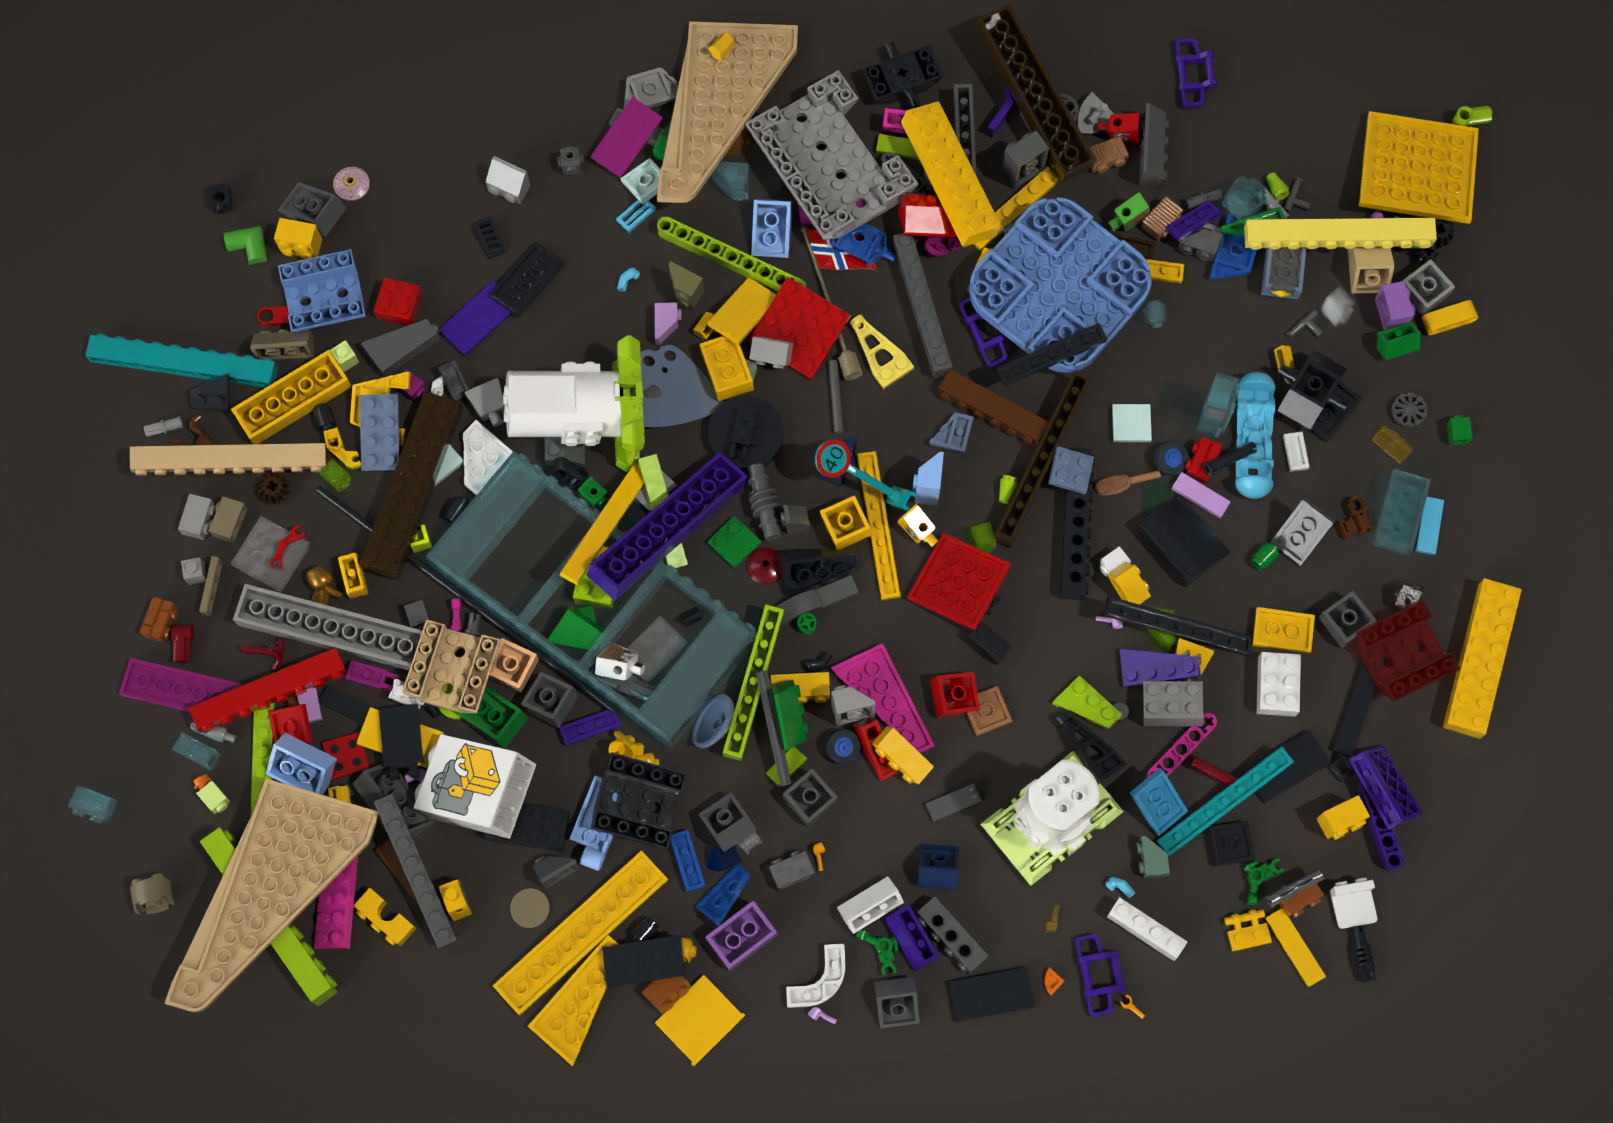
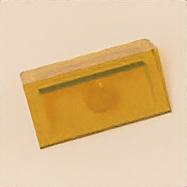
[1371,425,1414,464]

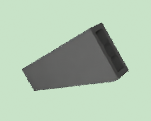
[361,319,440,377]

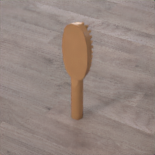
[1095,470,1161,495]

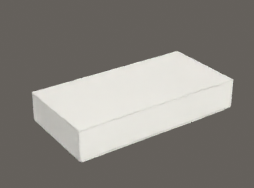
[1283,432,1309,472]

